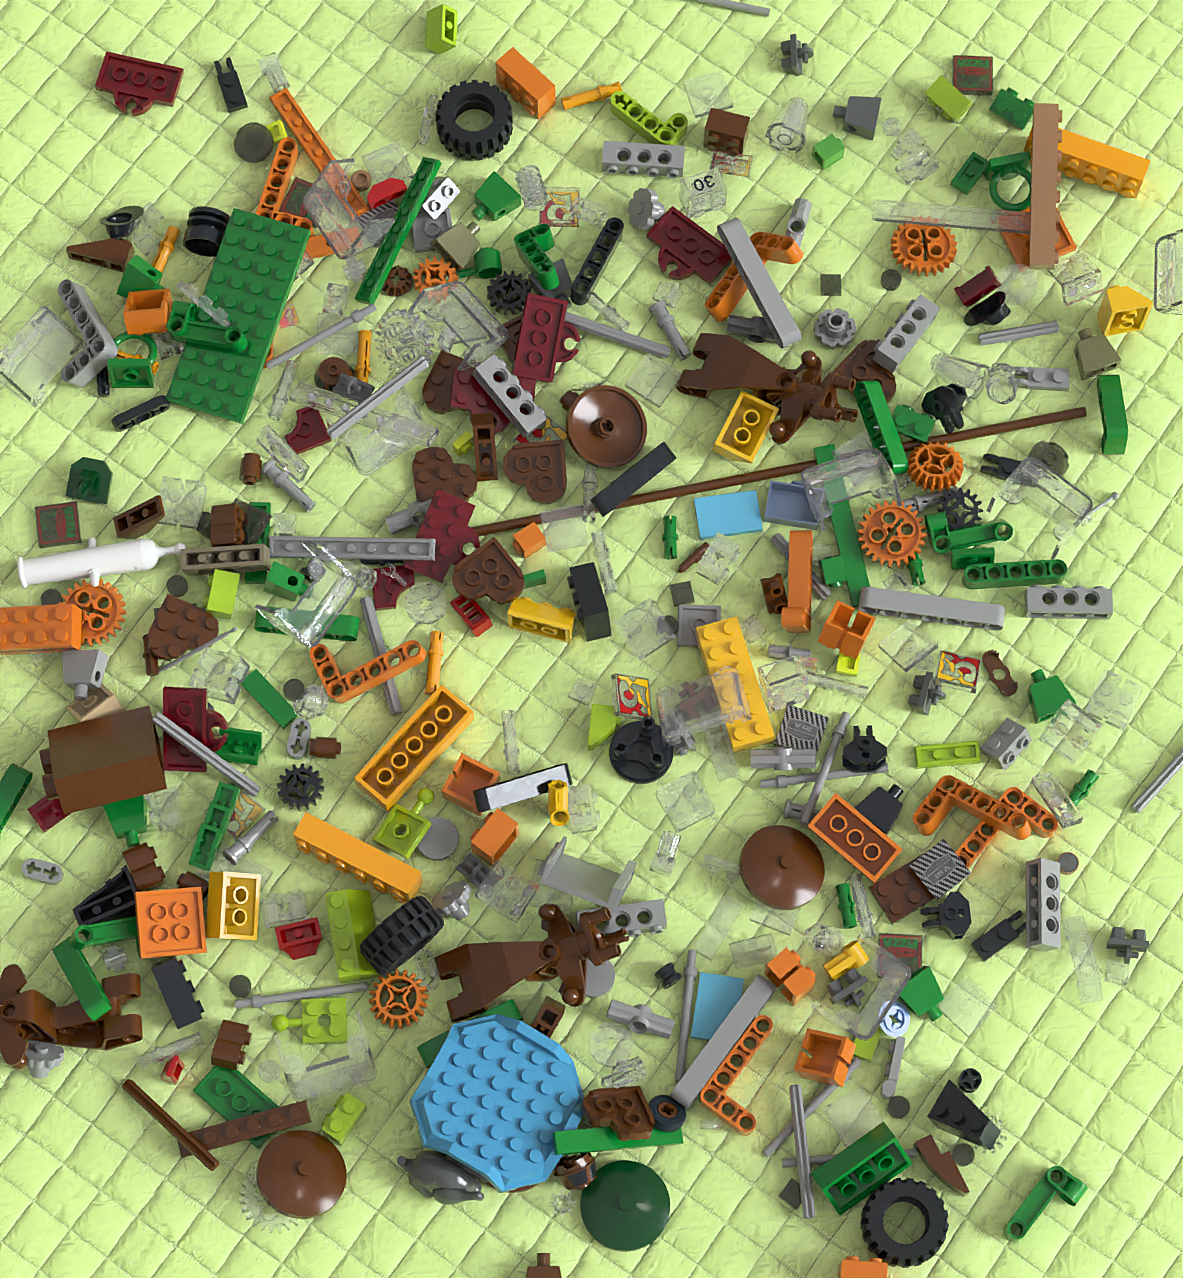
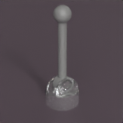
[1074,492,1119,527]

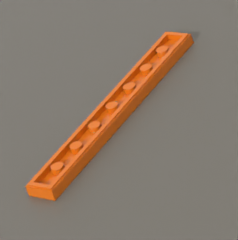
[269,88,370,221]

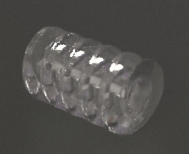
[516,165,548,211]

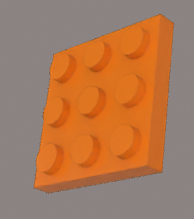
[994,206,1077,272]
[134,887,207,959]

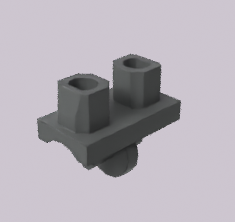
[781,34,814,76]
[332,373,375,404]
[908,671,946,715]
[456,852,500,894]
[1106,927,1150,964]
[826,968,868,1008]

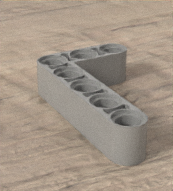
[58,279,118,388]

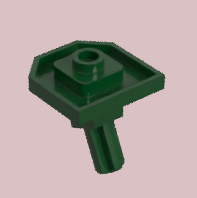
[66,457,113,504]

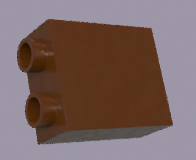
[39,706,167,815]

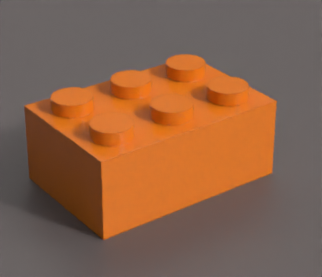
[495,47,556,120]

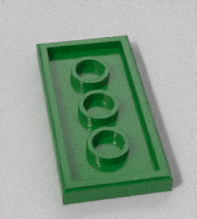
[193,1066,279,1150]

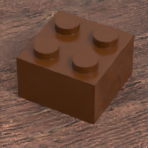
[703,107,750,157]

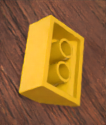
[1097,285,1153,336]
[712,391,779,463]
[507,597,576,643]
[206,872,261,940]

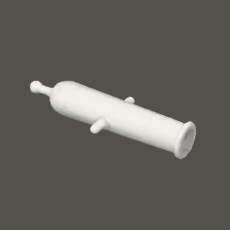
[17,537,186,589]

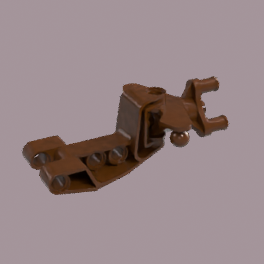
[676,333,858,444]
[434,903,629,1022]
[0,964,143,1070]

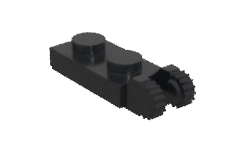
[214,57,248,113]
[980,454,1041,487]
[971,910,1026,962]

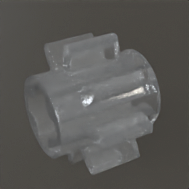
[342,256,367,283]
[102,944,129,973]
[548,1189,576,1219]

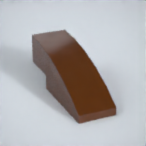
[913,1134,970,1197]

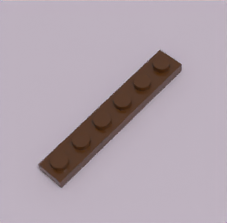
[177,1100,312,1158]

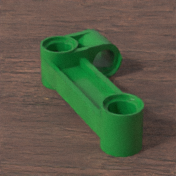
[166,300,248,352]
[924,511,1013,554]
[70,916,140,957]
[1003,1166,1088,1241]

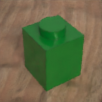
[818,555,847,588]

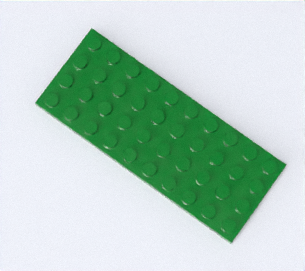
[166,208,311,425]

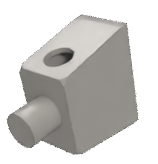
[62,649,109,700]

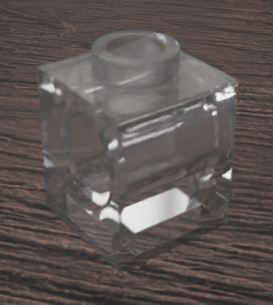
[323,283,349,316]
[152,330,185,360]

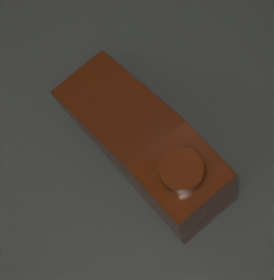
[66,238,135,273]
[472,413,498,481]
[113,495,165,539]
[530,996,566,1038]

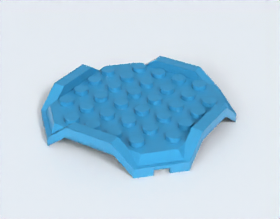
[409,1014,584,1193]

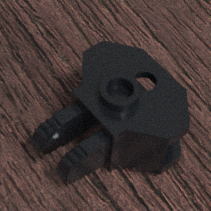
[921,383,967,434]
[842,725,887,773]
[920,891,972,940]

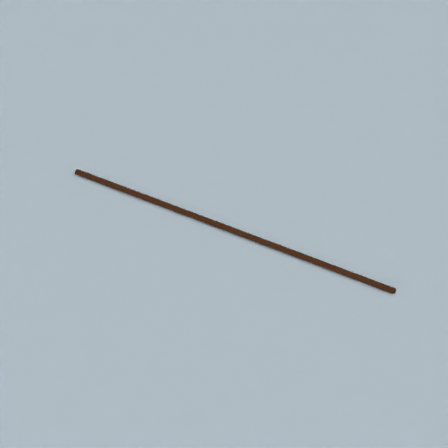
[471,407,1087,536]

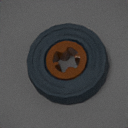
[648,1095,686,1132]

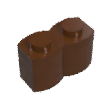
[210,503,245,547]
[122,842,166,892]
[211,1019,252,1071]

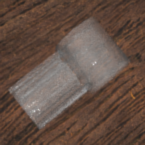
[257,52,290,93]
[649,831,681,877]

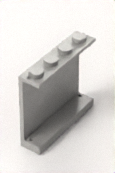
[539,836,637,910]

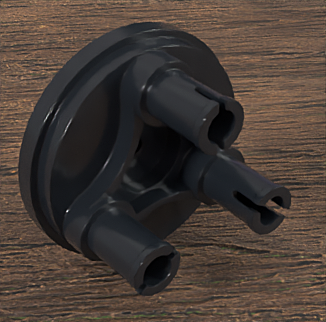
[609,716,674,784]

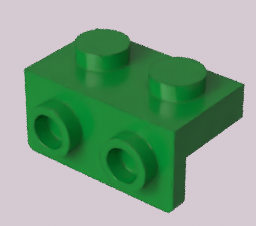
[989,87,1035,130]
[892,404,936,445]
[215,727,262,765]

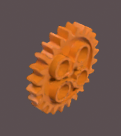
[890,216,957,277]
[858,500,927,568]
[58,579,127,647]

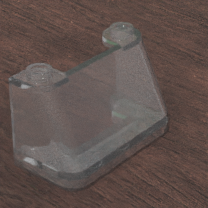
[0,306,87,408]
[655,666,752,746]

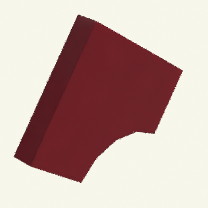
[285,403,332,457]
[371,565,415,611]

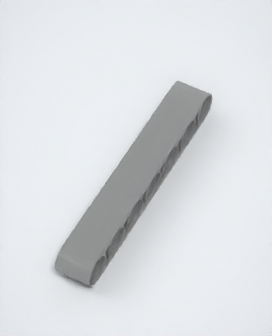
[717,217,801,349]
[858,587,1005,631]
[670,974,777,1109]

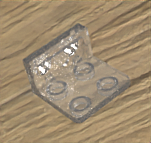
[475,860,540,923]

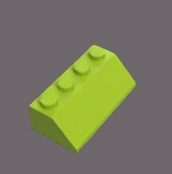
[325,889,383,983]

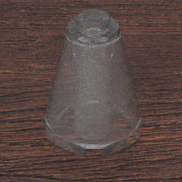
[765,97,808,153]
[930,352,990,403]

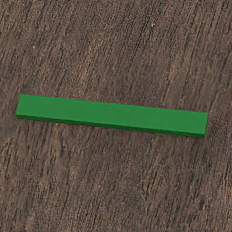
[354,157,442,305]
[813,444,870,608]

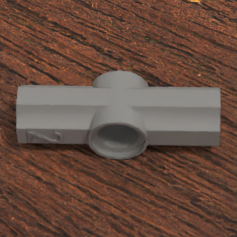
[785,198,812,247]
[385,499,432,534]
[750,747,816,770]
[606,999,675,1039]

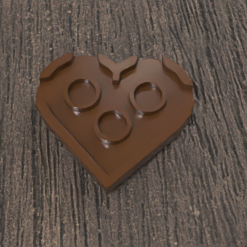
[833,339,896,403]
[422,350,479,415]
[503,440,567,504]
[412,447,478,502]
[452,537,525,605]
[147,594,219,661]
[581,1086,655,1141]

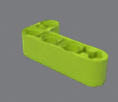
[610,91,688,145]

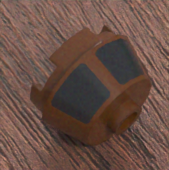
[314,357,355,398]
[554,1153,596,1190]

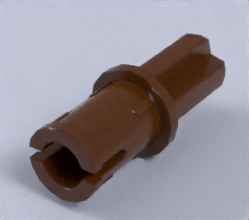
[142,634,159,677]

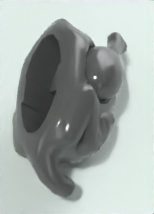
[397,1150,489,1205]

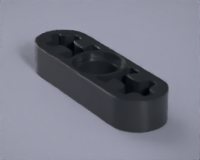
[111,395,170,432]

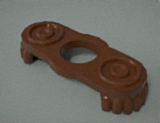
[982,649,1018,696]

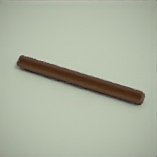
[122,1079,219,1171]

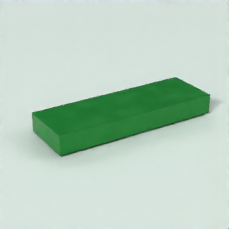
[240,669,299,729]

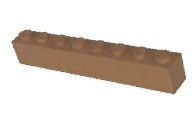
[1029,103,1063,270]

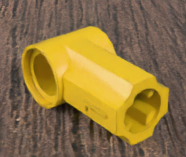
[546,780,569,826]
[823,940,869,981]

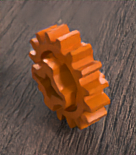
[413,257,458,301]

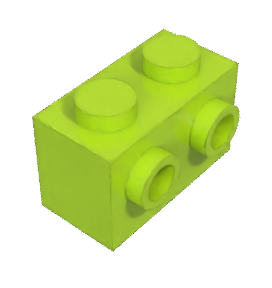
[425,4,458,54]
[925,75,973,122]
[203,569,240,619]
[321,1092,367,1146]

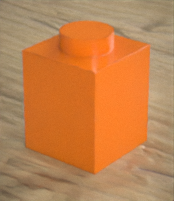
[512,522,546,558]

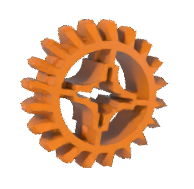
[907,441,964,493]
[369,969,428,1029]

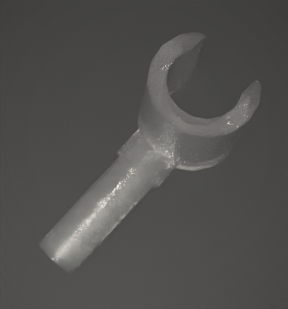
[381,563,408,587]

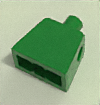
[471,171,521,221]
[116,255,166,298]
[263,561,314,602]
[1027,669,1076,724]
[103,795,147,848]
[891,965,944,1022]

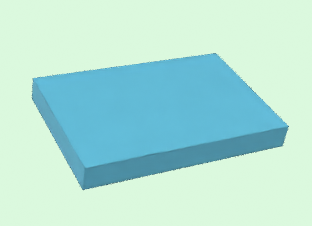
[694,490,763,540]
[691,972,744,1041]

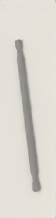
[159,627,237,673]

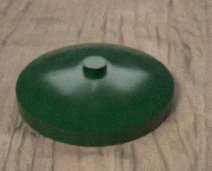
[580,1160,670,1252]

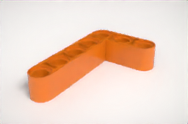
[256,137,314,237]
[705,232,803,322]
[781,530,813,633]
[309,640,426,704]
[913,775,1031,840]
[955,787,1058,869]
[699,1015,773,1136]

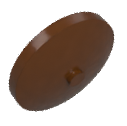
[565,385,647,469]
[739,825,825,910]
[256,1130,347,1219]

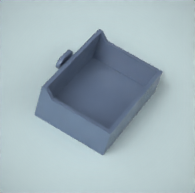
[764,480,824,531]

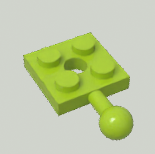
[372,787,434,859]
[271,997,347,1045]

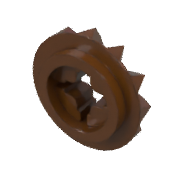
[382,265,413,297]

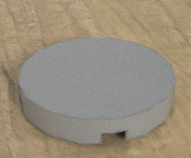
[417,817,459,861]
[585,959,615,998]

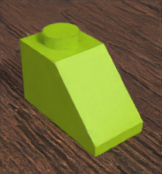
[588,704,621,751]

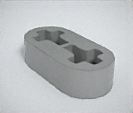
[287,718,311,760]
[22,858,64,885]

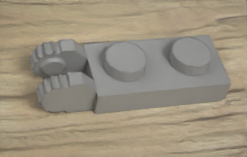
[1011,366,1069,391]
[880,1036,906,1100]

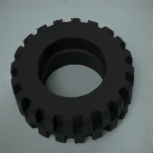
[435,80,513,161]
[360,896,444,976]
[860,1178,949,1268]

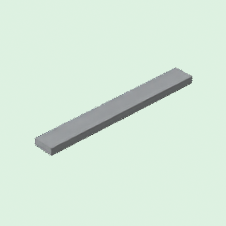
[269,536,436,561]

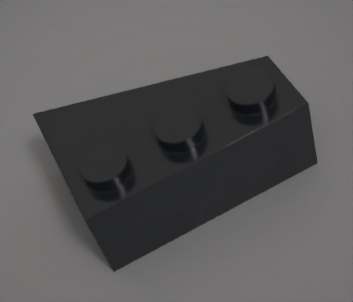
[567,562,612,642]
[73,865,138,938]
[151,956,205,1029]
[927,1079,1001,1150]

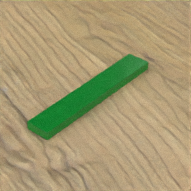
[552,1127,684,1156]

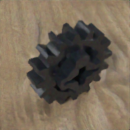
[487,271,531,315]
[937,487,983,529]
[277,763,325,811]

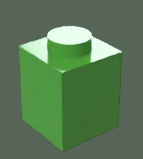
[812,134,845,170]

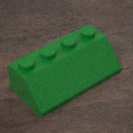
[811,1121,913,1216]

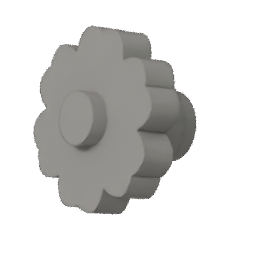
[628,188,665,230]
[814,308,856,349]
[431,880,472,920]
[25,1040,64,1078]

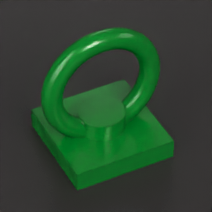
[984,151,1031,212]
[107,332,157,388]

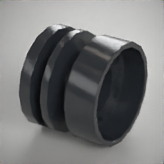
[183,206,230,257]

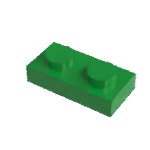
[950,152,988,195]
[950,547,995,569]

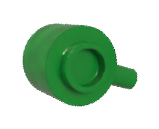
[458,247,503,279]

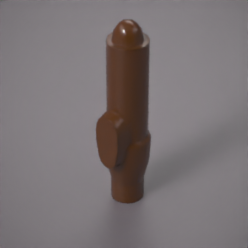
[678,542,710,573]

